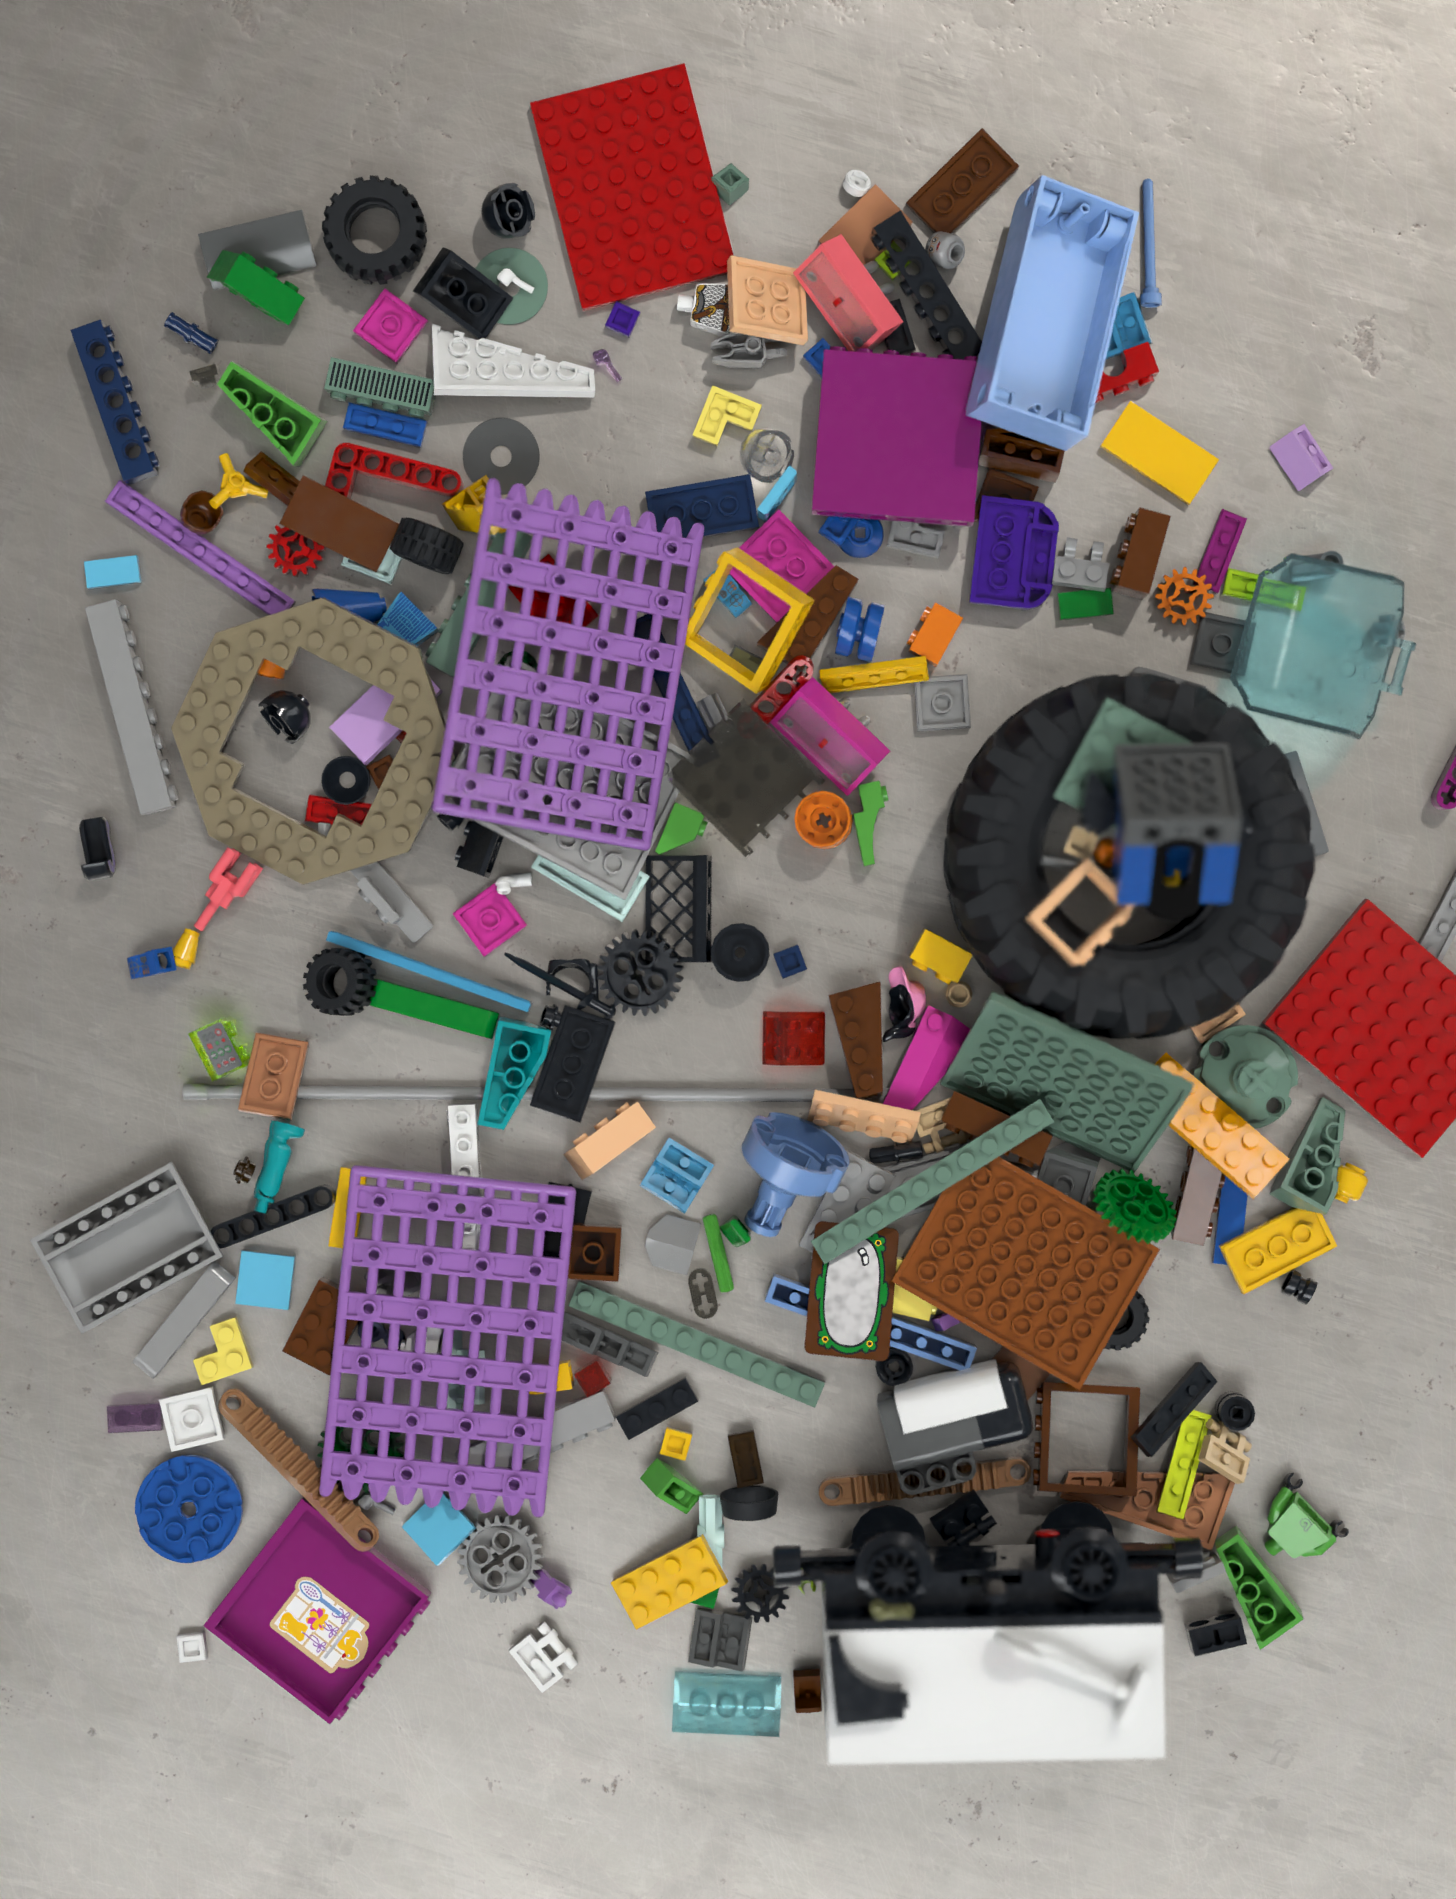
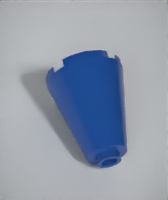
[312,588,387,623]

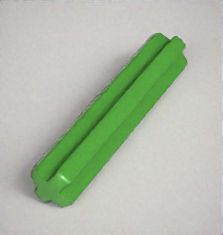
[703,1214,734,1293]

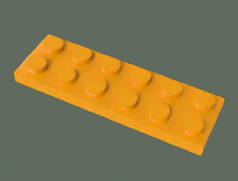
[1155,1052,1289,1199]

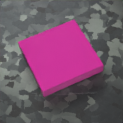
[353,288,428,364]
[452,882,527,957]

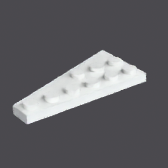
[431,324,595,398]

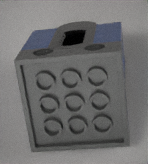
[1112,743,1242,920]

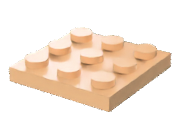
[727,255,808,346]

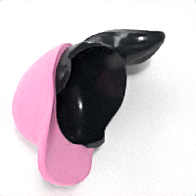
[883,966,926,1042]

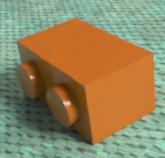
[907,602,963,667]

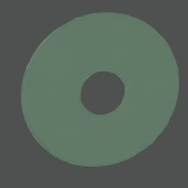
[475,248,548,325]

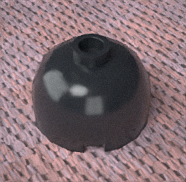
[481,183,535,239]
[258,690,311,744]

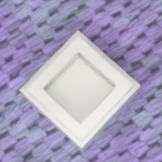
[176,1631,208,1663]

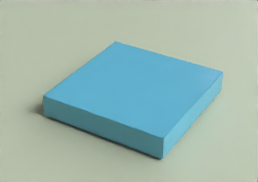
[757,466,797,522]
[235,1250,296,1310]
[402,1492,476,1566]

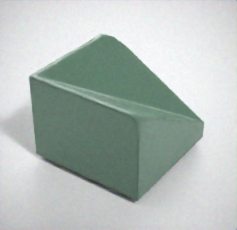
[711,163,749,206]

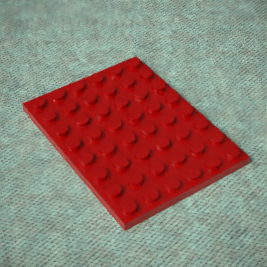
[530,63,734,311]
[1262,899,1456,1158]

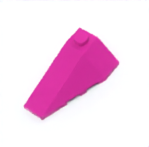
[883,1005,970,1110]

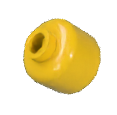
[1335,1162,1368,1204]

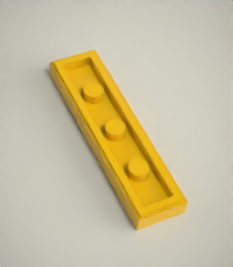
[819,656,929,693]

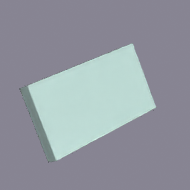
[531,855,650,922]

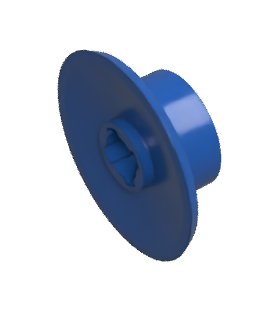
[841,519,884,558]

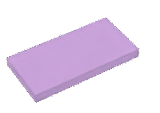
[330,680,443,765]

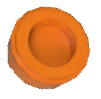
[1093,837,1115,868]

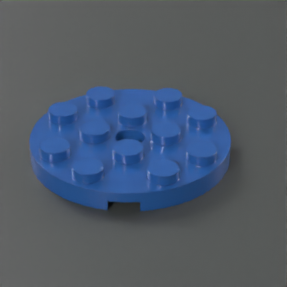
[135,1455,243,1563]

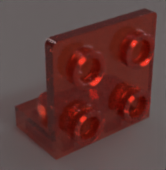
[762,1011,825,1066]

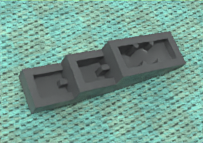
[562,1311,658,1377]

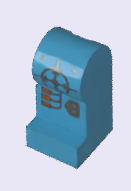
[703,570,752,618]

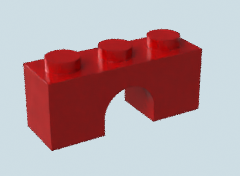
[1095,342,1159,404]

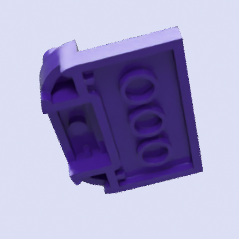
[969,495,1059,611]

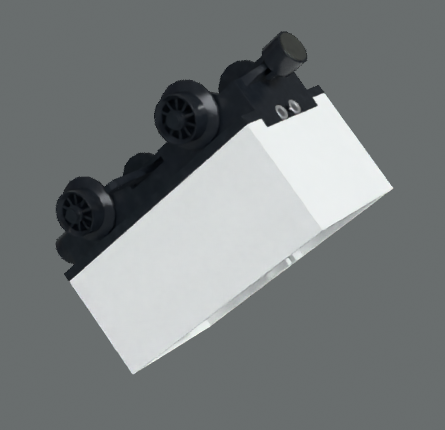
[773,1501,1203,1764]

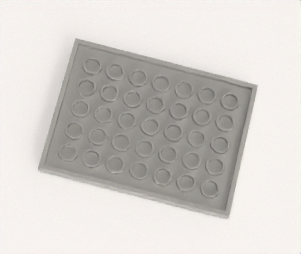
[444,656,696,900]

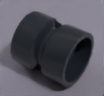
[1215,1391,1255,1431]

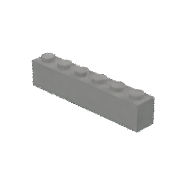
[455,1388,616,1468]

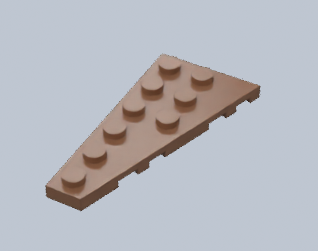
[1059,1471,1235,1550]

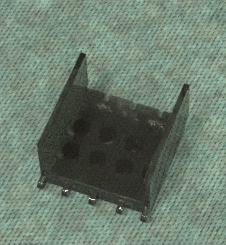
[668,699,826,857]

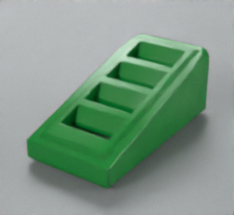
[720,1215,751,1247]

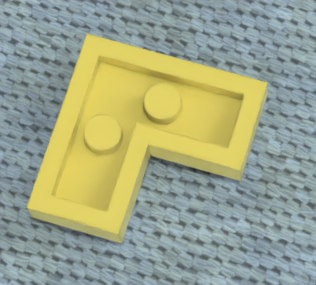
[693,385,762,446]
[193,1317,253,1385]

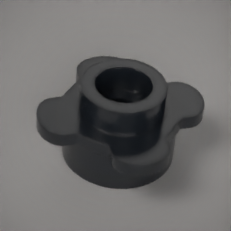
[540,1004,561,1030]

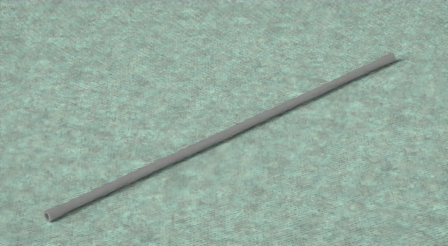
[183,1084,889,1104]

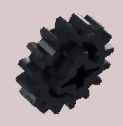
[731,1564,790,1623]

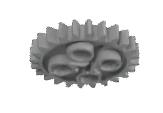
[457,1515,544,1604]

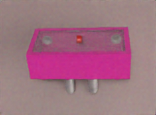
[770,677,890,796]

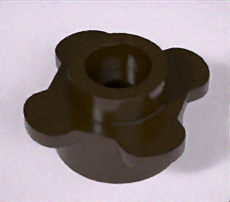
[233,1156,256,1184]

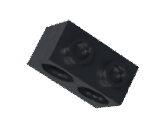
[1184,1611,1247,1657]

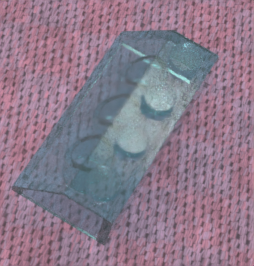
[672,1671,781,1737]

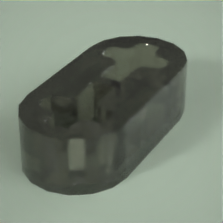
[688,1268,718,1319]

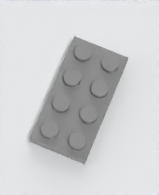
[799,1150,895,1253]

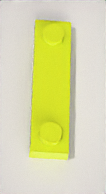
[1156,1410,1212,1520]

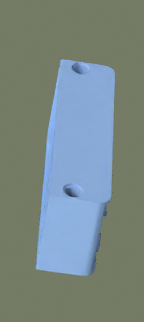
[966,175,1139,451]

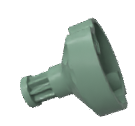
[1190,1025,1298,1129]

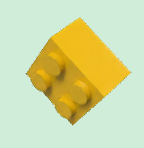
[909,928,973,985]

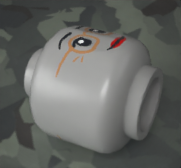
[925,231,965,269]

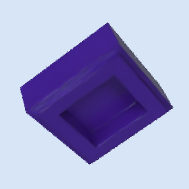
[605,301,641,338]

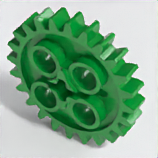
[1093,1168,1177,1244]

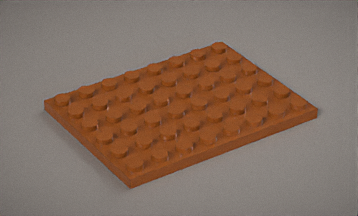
[891,1157,1160,1390]

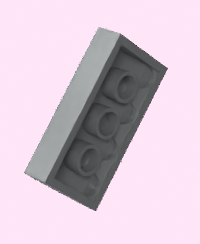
[198,210,317,290]

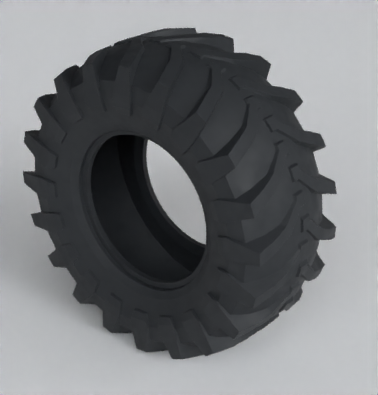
[943,673,1315,1039]

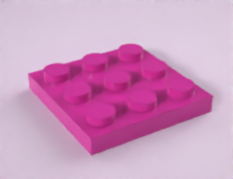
[729,510,834,623]

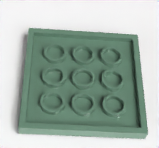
[1053,697,1193,829]

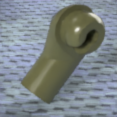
[870,1600,913,1620]

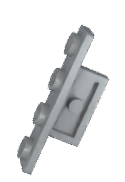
[350,862,433,943]

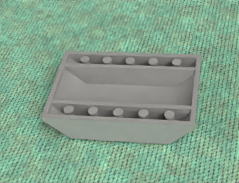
[30,1162,223,1334]

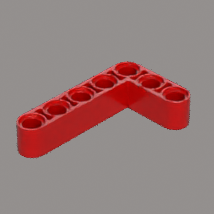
[325,443,464,499]

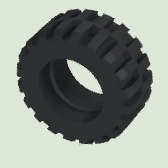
[322,175,427,285]

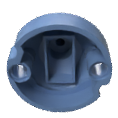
[742,1112,849,1237]

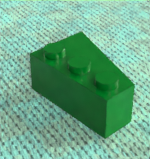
[207,250,305,326]

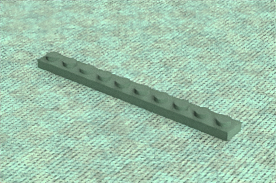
[811,1099,1054,1264]
[568,1280,825,1408]

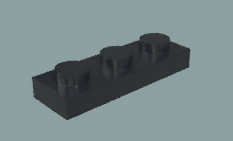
[616,1377,699,1440]

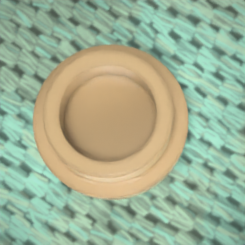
[945,981,972,1007]

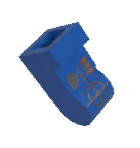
[127,947,177,979]

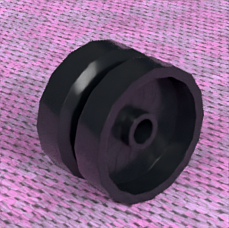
[711,923,770,982]

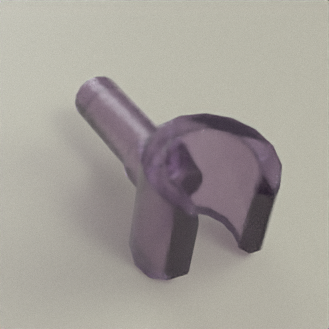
[593,349,622,383]

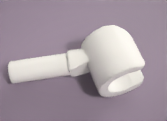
[497,268,534,294]

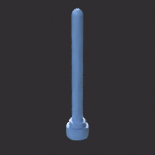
[1140,178,1162,308]

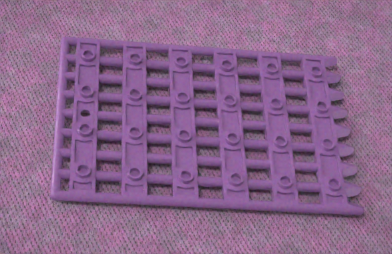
[432,478,704,851]
[319,1165,576,1518]

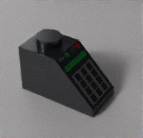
[1078,769,1118,836]

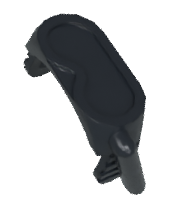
[546,959,599,999]

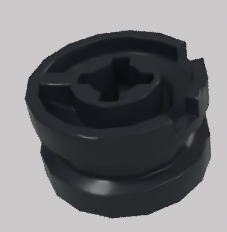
[875,1347,913,1386]

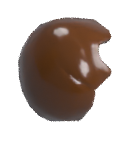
[180,490,223,535]

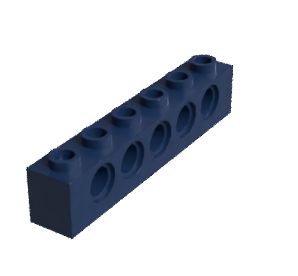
[70,319,160,485]

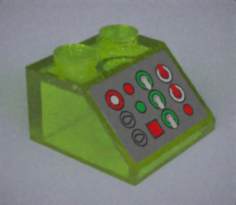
[188,1018,250,1082]

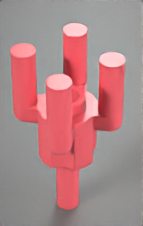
[194,847,263,932]

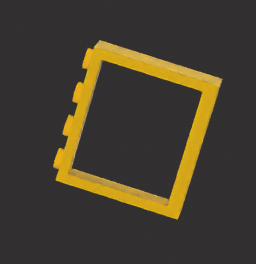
[685,547,815,694]

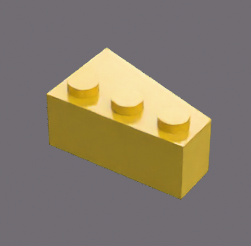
[442,475,506,535]

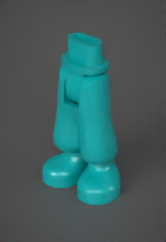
[254,1120,305,1214]

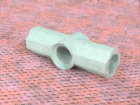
[697,1494,724,1570]

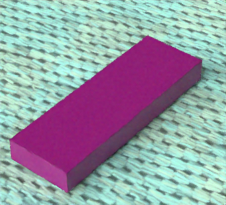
[1192,509,1247,594]

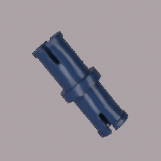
[164,312,219,355]

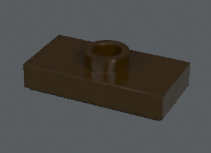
[728,1429,764,1488]

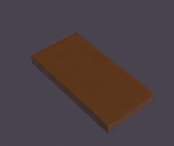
[906,128,1019,234]
[279,475,399,572]

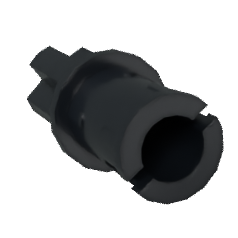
[869,1141,923,1164]

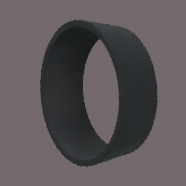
[720,1486,779,1521]

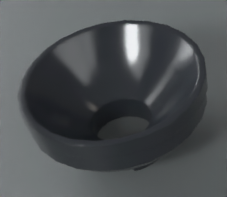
[321,756,371,805]

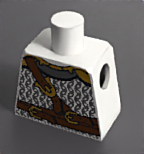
[677,284,733,337]

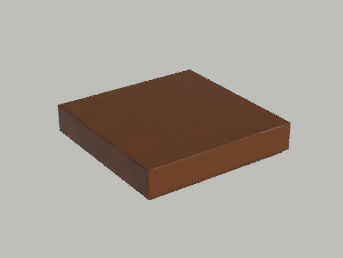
[974,468,1039,522]

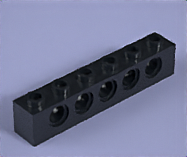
[870,210,982,360]

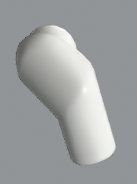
[495,872,532,895]

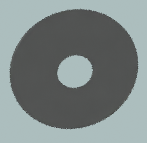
[463,418,540,495]

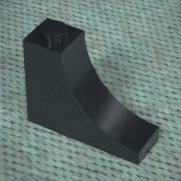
[828,1633,909,1726]

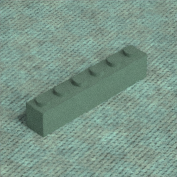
[425,531,532,678]

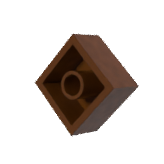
[568,1223,622,1282]

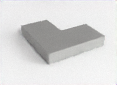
[887,521,945,558]

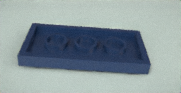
[645,474,759,538]

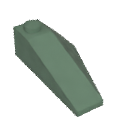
[1269,1097,1346,1215]

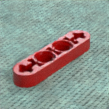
[737,655,814,739]

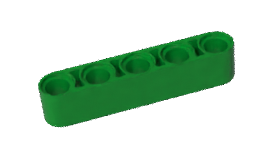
[369,978,499,1039]

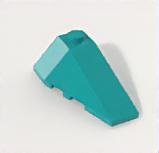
[478,1017,552,1130]

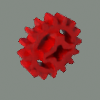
[266,525,326,577]

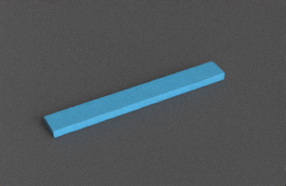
[326,931,533,1012]

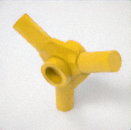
[209,453,268,509]

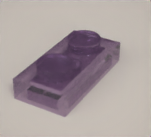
[107,1402,163,1433]

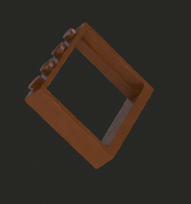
[1033,1382,1140,1497]

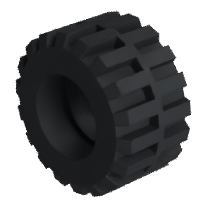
[390,517,464,574]
[303,948,378,1016]
[1104,1291,1150,1351]

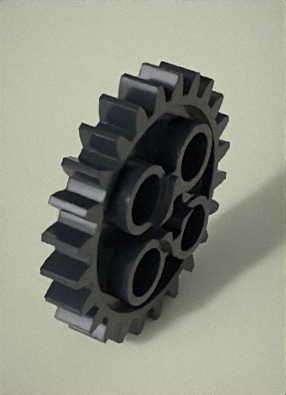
[597,929,684,1016]

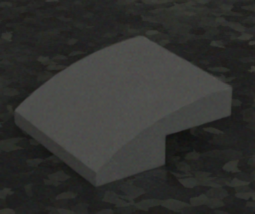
[688,1609,753,1672]

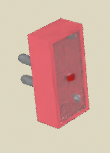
[793,234,903,352]

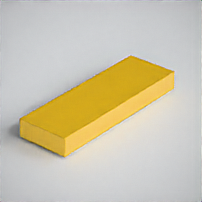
[328,1167,367,1249]

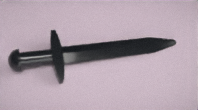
[504,953,616,1019]

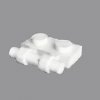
[509,1621,578,1693]

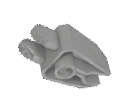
[711,332,787,368]

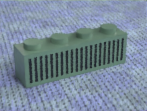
[324,357,436,418]

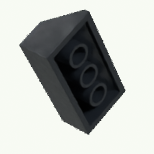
[454,820,504,878]

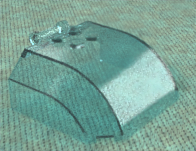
[1230,553,1417,740]

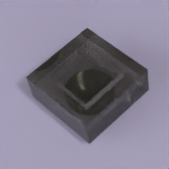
[189,364,222,388]

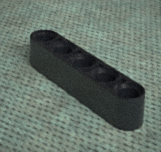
[210,1184,336,1248]

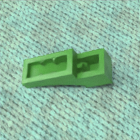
[853,781,888,867]

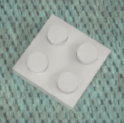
[159,1386,225,1452]

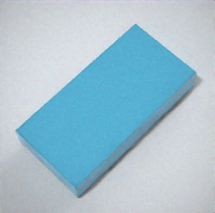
[84,555,142,589]

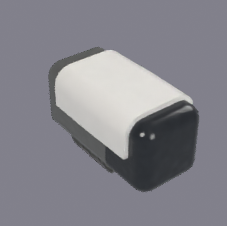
[877,1359,1033,1495]

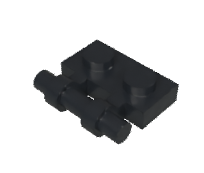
[929,1489,997,1546]

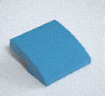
[1105,292,1152,360]
[639,1138,714,1214]

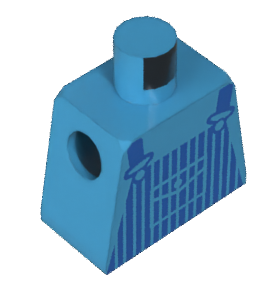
[377,592,439,646]

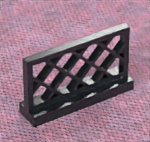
[645,855,712,963]

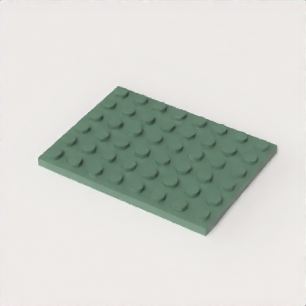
[940,991,1194,1173]

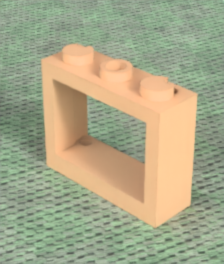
[1025,858,1135,966]

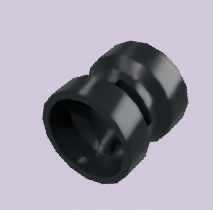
[1281,1269,1318,1305]

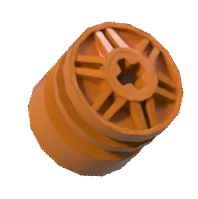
[794,791,853,850]

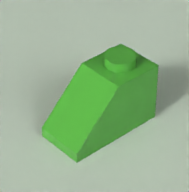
[655,802,708,855]
[640,1458,703,1514]

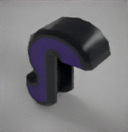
[79,817,116,881]

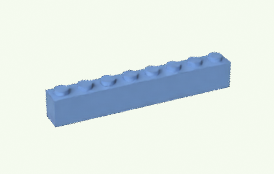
[765,1273,977,1370]

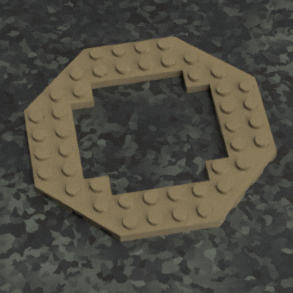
[171,598,457,885]

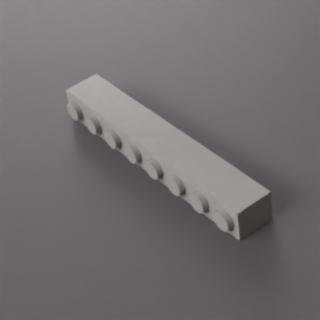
[85,599,178,815]

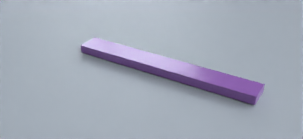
[105,480,296,615]

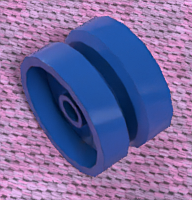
[835,596,885,662]

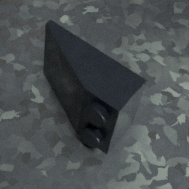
[413,247,513,339]

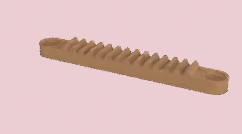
[218,1389,379,1552]
[819,1457,1031,1506]

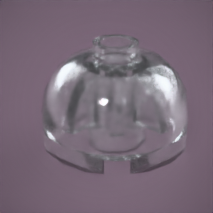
[739,427,794,483]

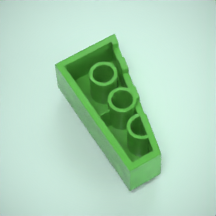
[217,361,327,467]
[1215,1525,1304,1650]

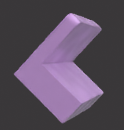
[1270,424,1333,491]

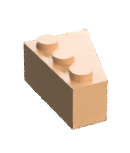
[563,1101,656,1180]

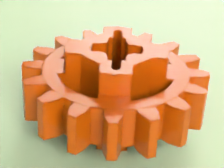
[1155,567,1214,626]

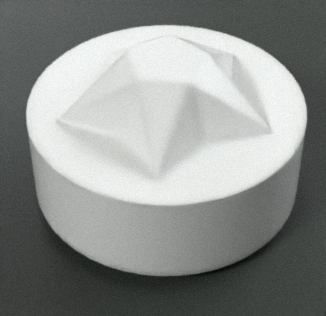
[843,170,871,197]

